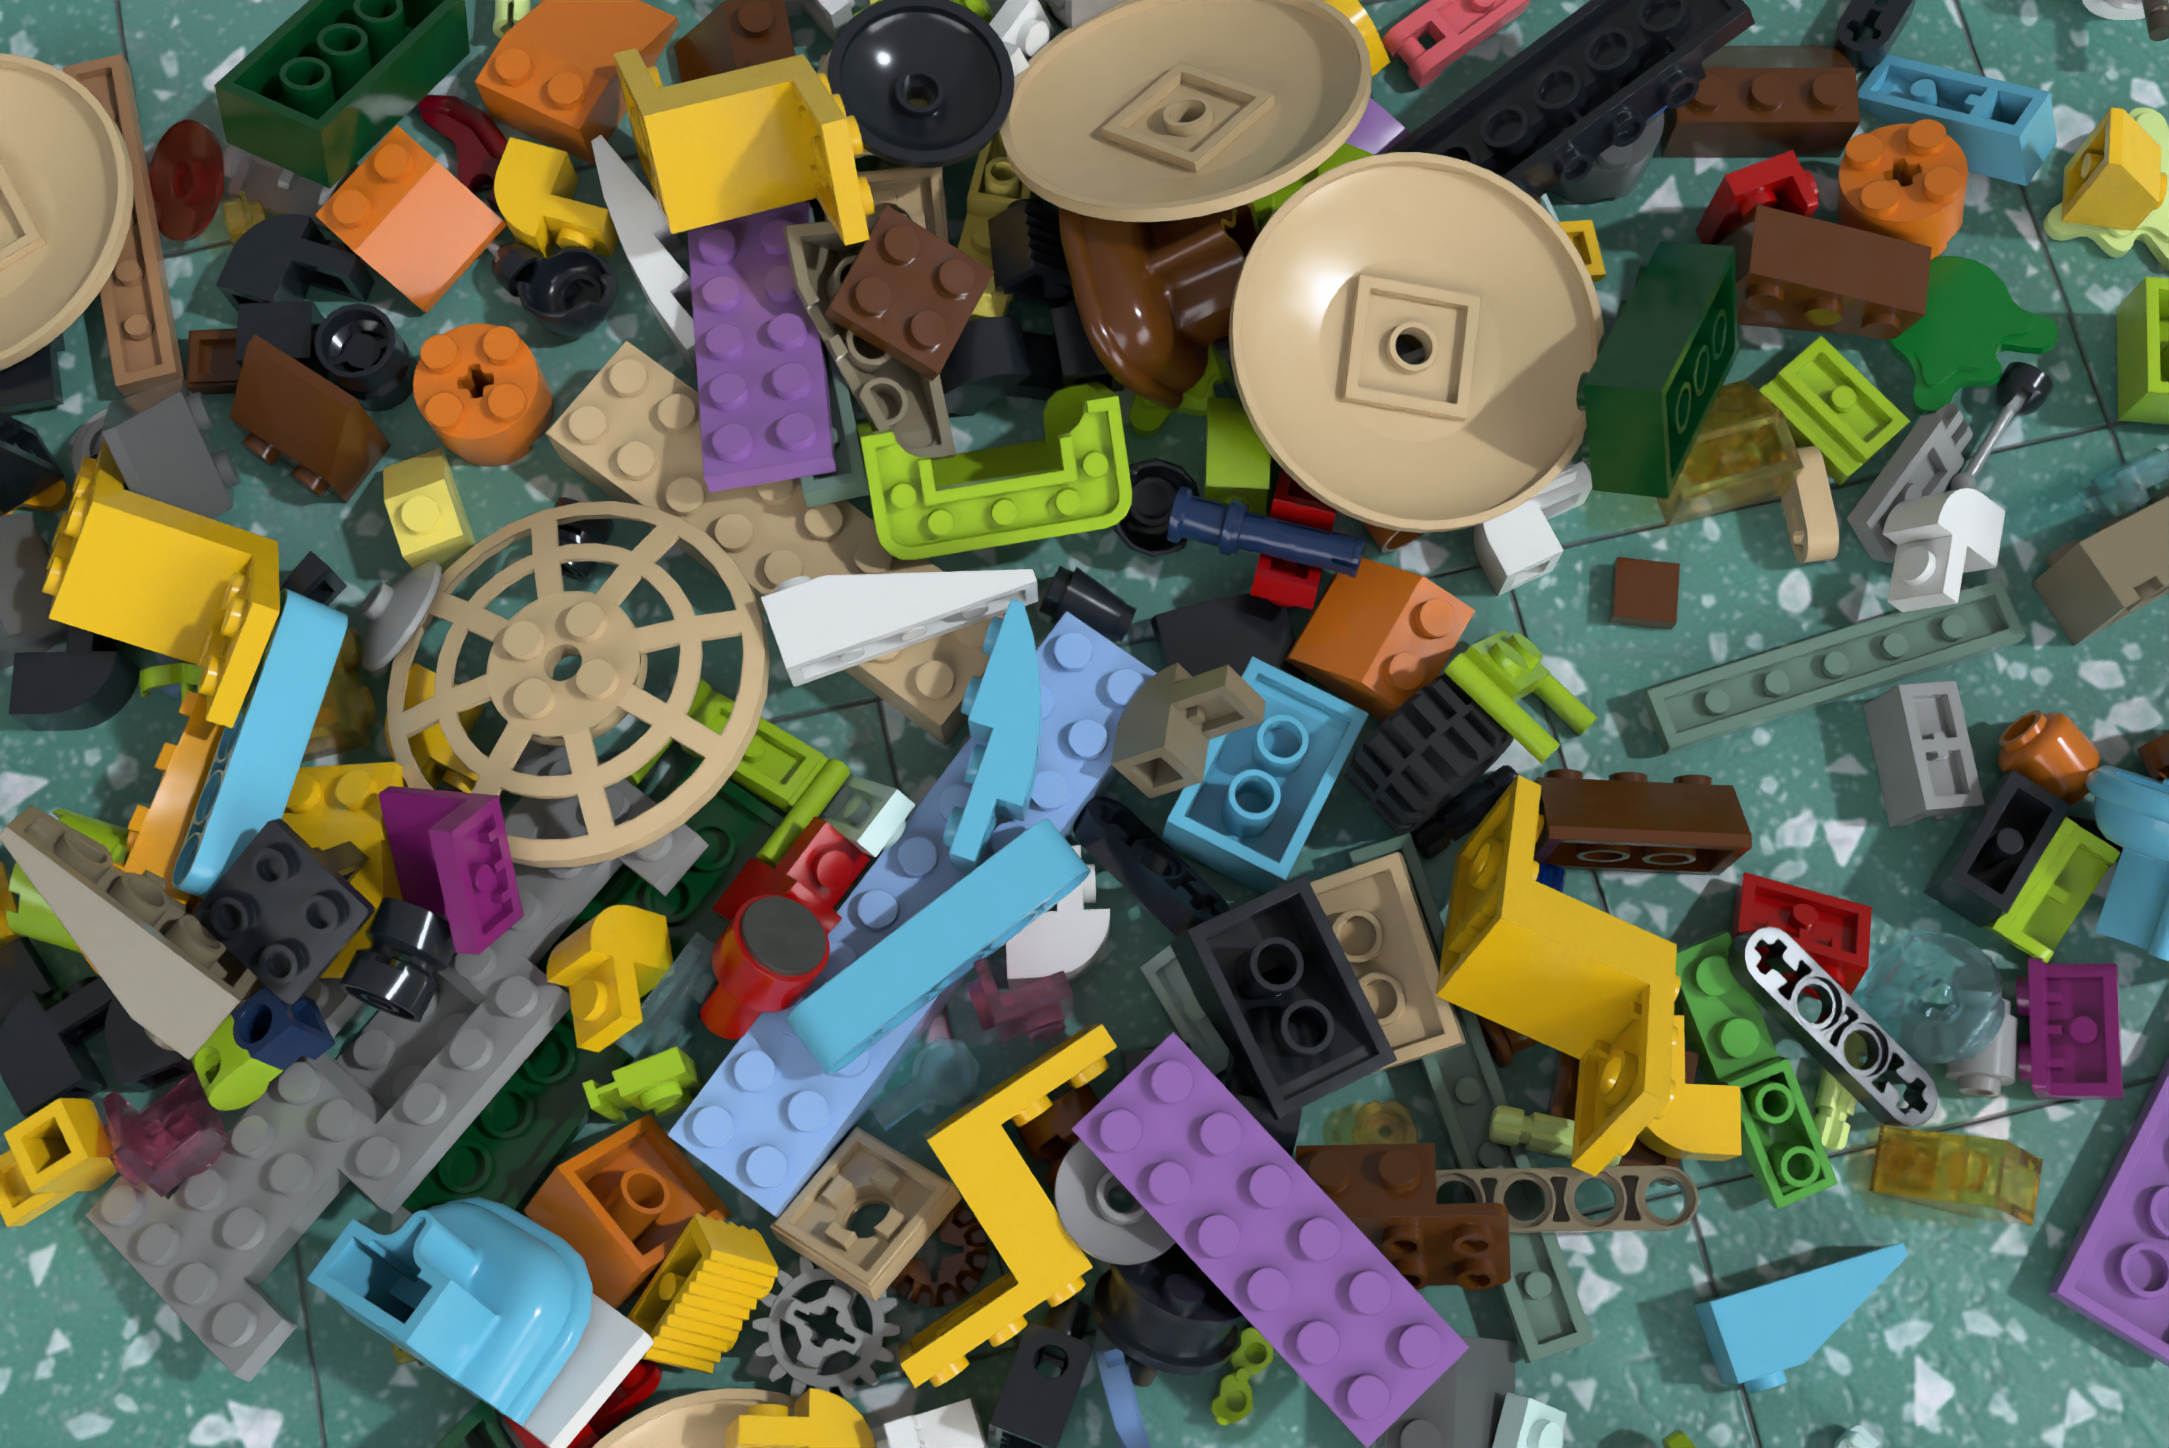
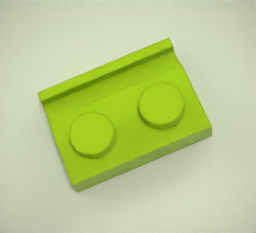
[1752,336,1910,486]
[582,1046,705,1124]

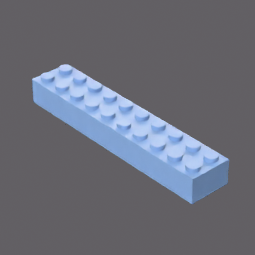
[667,611,1157,1218]

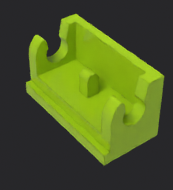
[1983,817,2121,964]

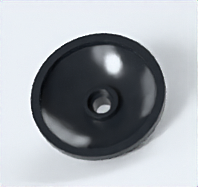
[827,0,1014,168]

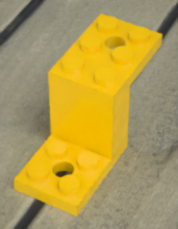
[613,48,875,246]
[41,440,280,728]
[1436,775,1681,1177]
[898,1024,1117,1388]

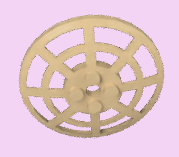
[387,501,770,868]

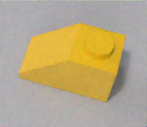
[2061,107,2168,231]

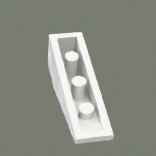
[761,569,1039,687]

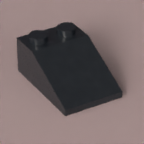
[1169,875,1397,1120]

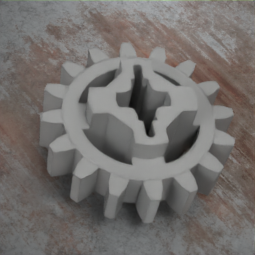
[752,1256,903,1400]

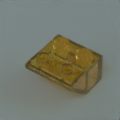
[1657,380,1804,527]

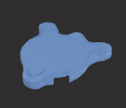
[1091,1326,1151,1448]

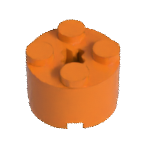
[1837,119,1968,260]
[413,323,554,467]

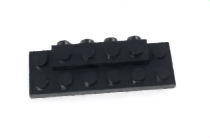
[1383,0,1755,204]

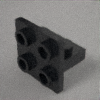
[194,818,374,1006]

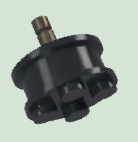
[1091,1243,1246,1387]

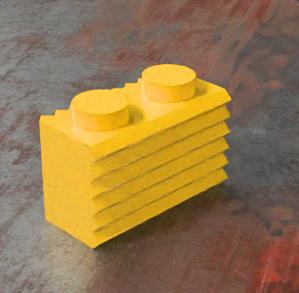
[627,1212,779,1374]

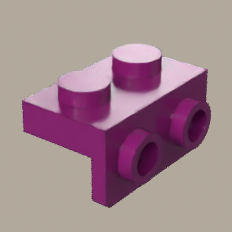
[2016,958,2124,1100]

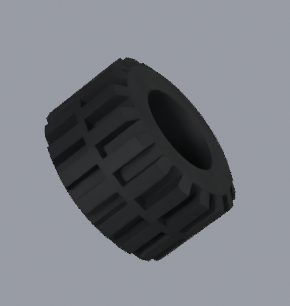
[1344,673,1514,835]

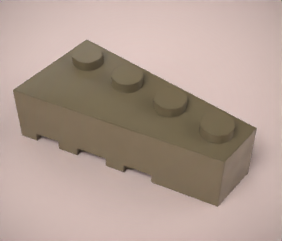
[2032,487,2169,646]

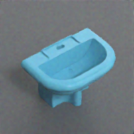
[2085,765,2169,961]
[307,1197,593,1426]

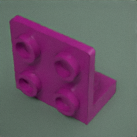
[378,786,524,955]

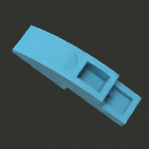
[943,599,1042,873]

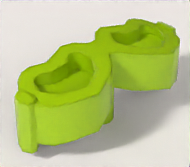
[140,662,204,703]
[1209,1325,1273,1426]

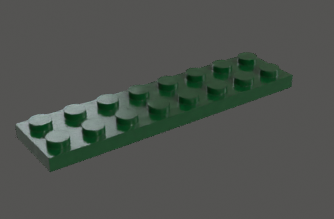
[401,758,784,1214]

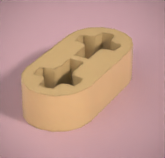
[1777,446,1839,563]

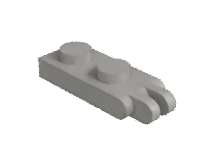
[1847,403,1973,563]

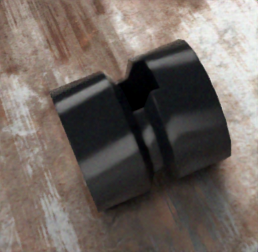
[315,303,417,412]
[339,897,455,1022]

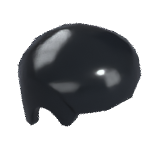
[517,247,618,337]
[1111,457,1200,557]

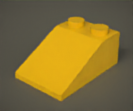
[282,762,409,978]

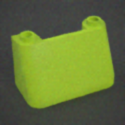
[856,381,1132,560]

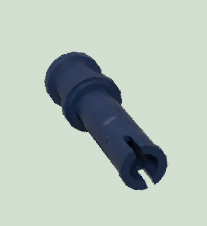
[1167,486,1366,578]

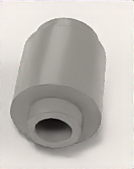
[1945,995,2018,1097]

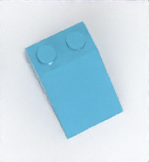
[1161,656,1369,894]

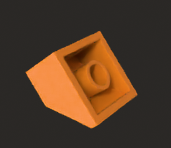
[315,125,507,314]
[1285,558,1475,723]
[523,1113,732,1309]

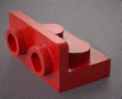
[1695,150,1819,245]
[1731,872,1872,1000]

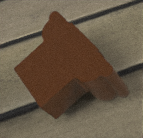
[1058,202,1261,410]

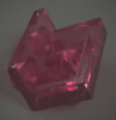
[966,957,1074,1044]
[103,1071,228,1198]

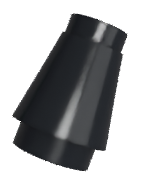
[1039,566,1137,642]

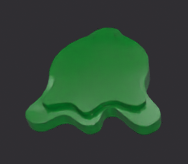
[1885,256,2058,416]

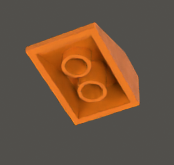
[474,0,679,165]

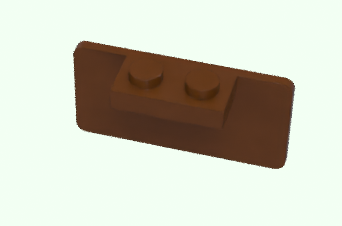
[1296,1143,1511,1290]

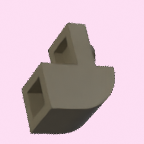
[1111,662,1266,799]

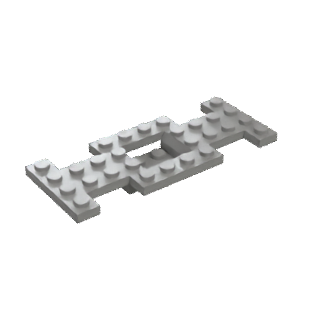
[85,740,709,1382]

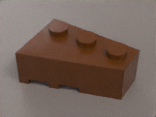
[1717,204,1932,340]

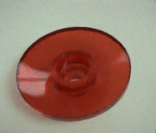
[149,119,224,242]

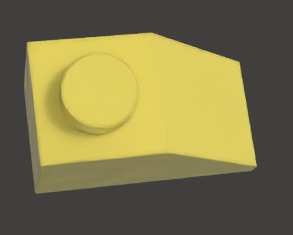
[383,447,476,573]

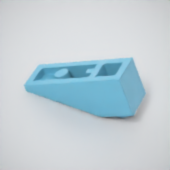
[1857,54,2057,186]
[1694,1242,1908,1394]

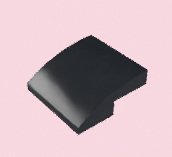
[1150,593,1307,683]

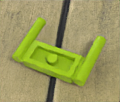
[1444,630,1598,764]
[624,678,851,868]

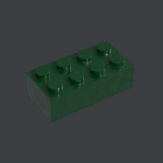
[214,0,470,189]
[1576,241,1739,499]

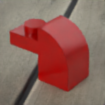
[1250,468,1336,610]
[712,816,870,935]

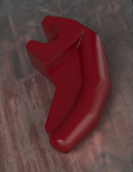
[418,94,508,213]

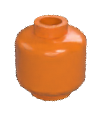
[1997,710,2100,805]

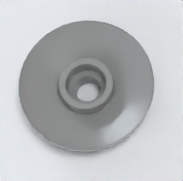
[360,560,442,672]
[1054,1139,1176,1265]

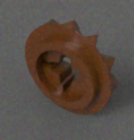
[890,1203,988,1307]

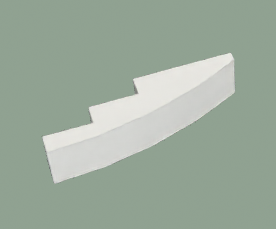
[591,135,697,375]

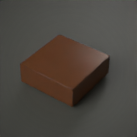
[186,328,241,395]
[1609,557,1680,630]

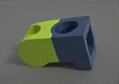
[191,985,335,1111]

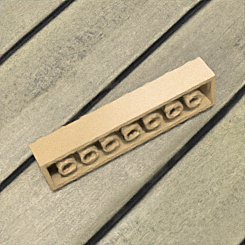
[546,340,1004,746]

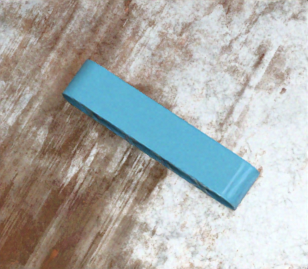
[172,588,348,899]
[786,818,1091,1075]

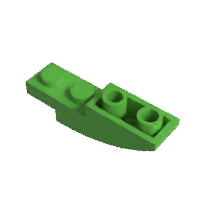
[1676,931,1838,1209]

